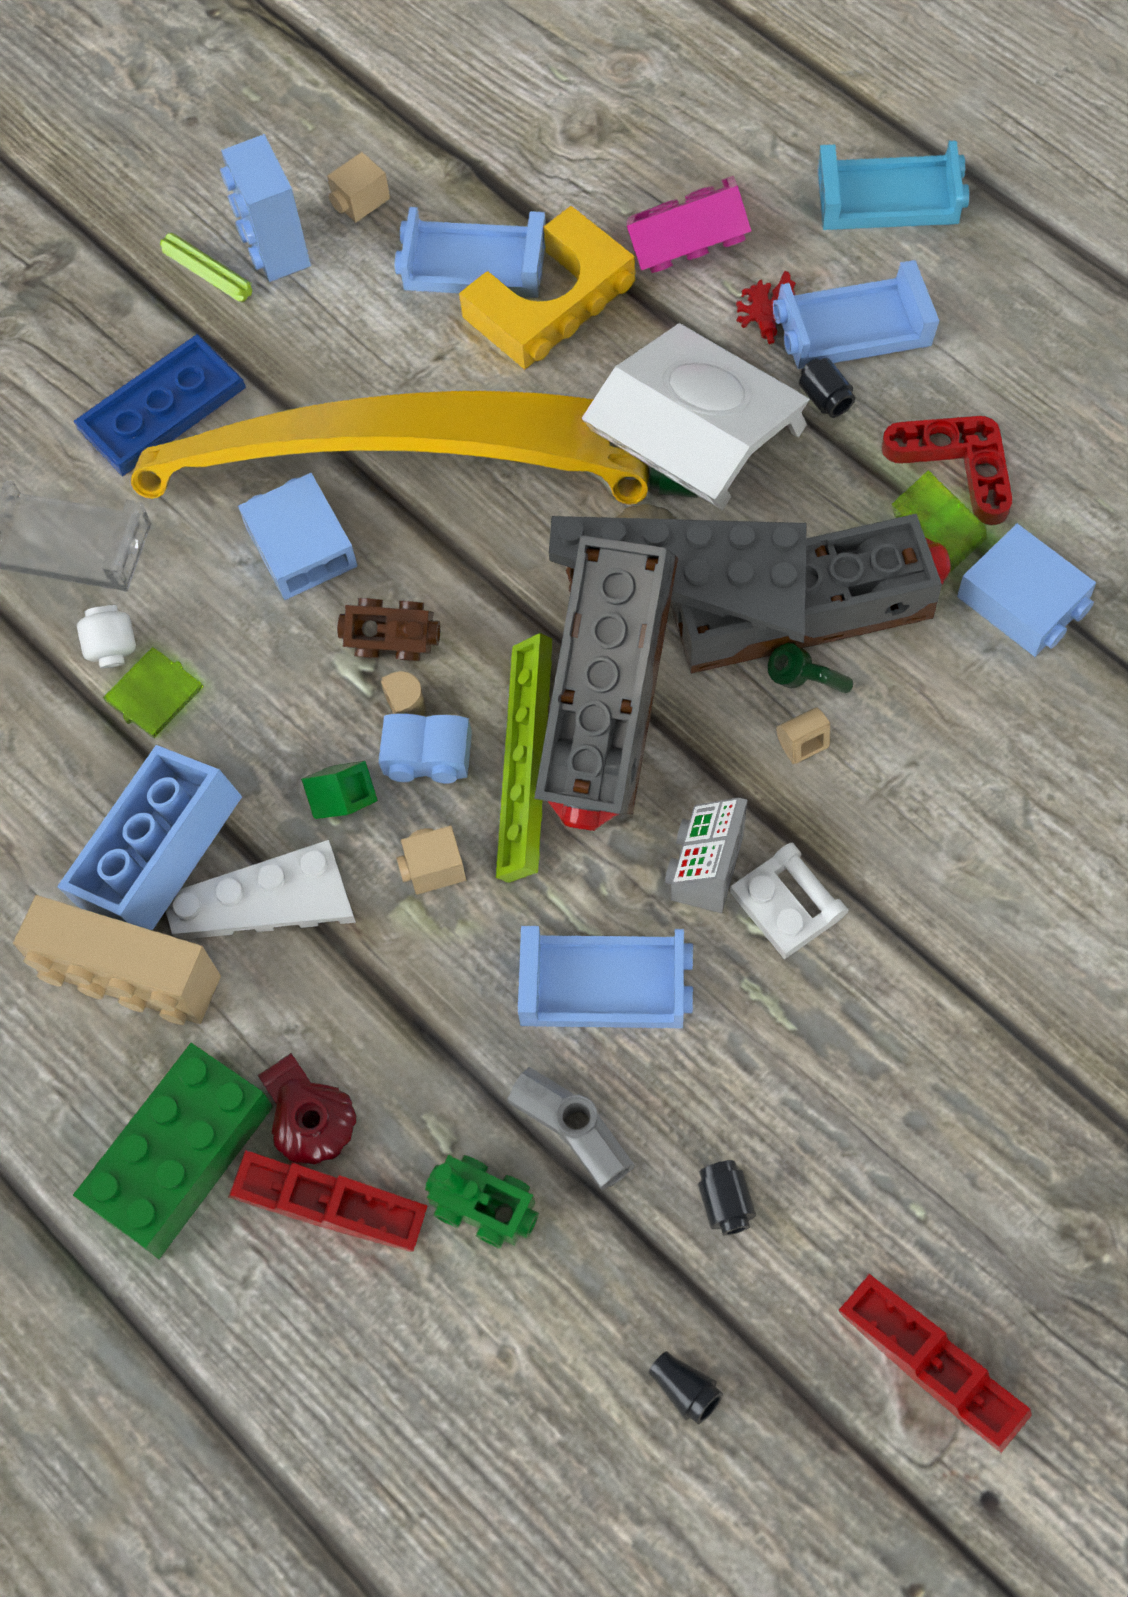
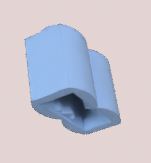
[379,714,472,784]

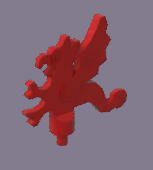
[736,271,796,344]

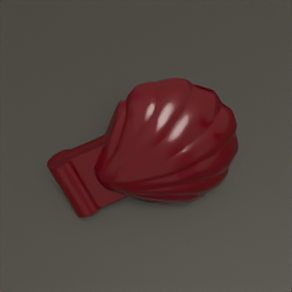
[257,1053,356,1165]

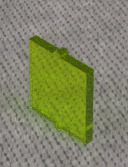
[103,647,204,738]

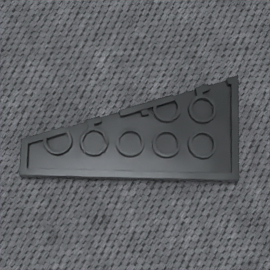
[549,516,807,643]

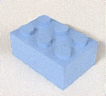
[220,134,311,282]

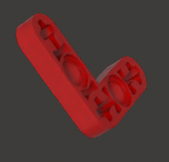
[881,416,1012,525]

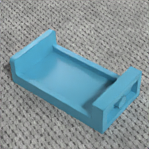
[818,140,969,230]

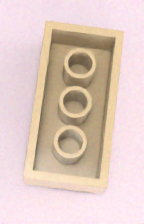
[13,895,221,1025]

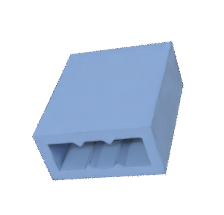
[238,473,358,601]
[957,524,1096,657]

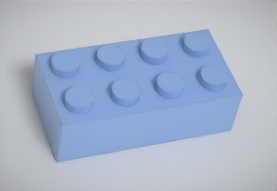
[57,745,242,930]

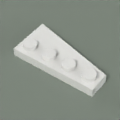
[166,840,356,940]

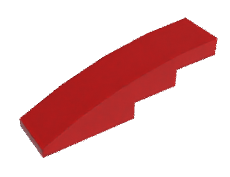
[228,1150,428,1252]
[839,1274,1032,1453]

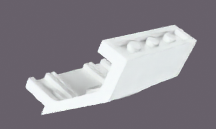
[581,323,810,511]

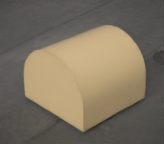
[381,671,426,716]
[776,707,830,764]

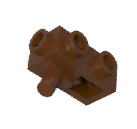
[337,598,441,661]

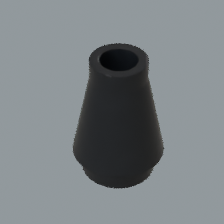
[649,1351,723,1424]

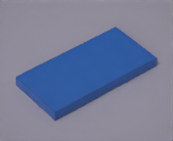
[74,334,246,477]

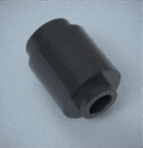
[799,358,856,418]
[698,1160,756,1236]

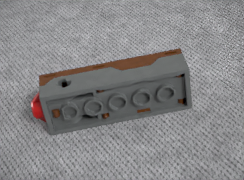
[670,514,951,674]
[534,535,678,831]

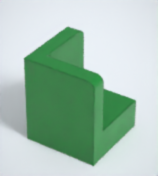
[301,761,378,819]

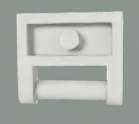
[730,843,849,960]

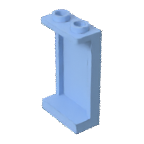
[395,207,546,298]
[773,260,939,369]
[518,926,693,1028]

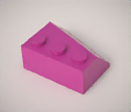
[626,175,751,273]

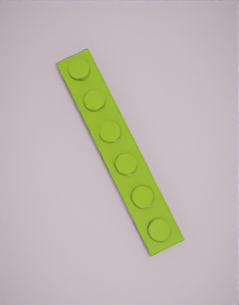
[496,633,553,883]

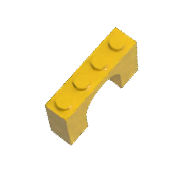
[459,206,635,370]

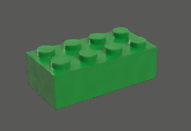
[73,1043,273,1259]

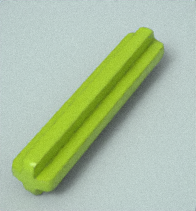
[160,233,253,302]

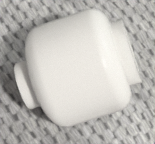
[77,605,136,669]

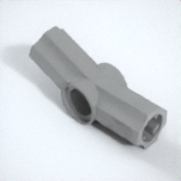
[507,1067,634,1191]

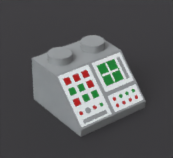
[665,798,747,913]

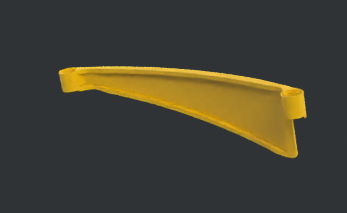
[131,391,649,505]

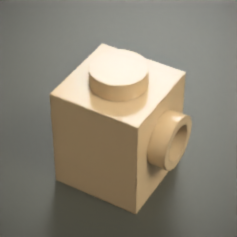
[327,152,390,223]
[396,825,467,895]

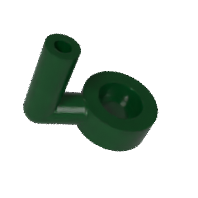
[768,643,853,693]

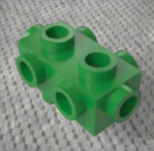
[425,1155,539,1248]

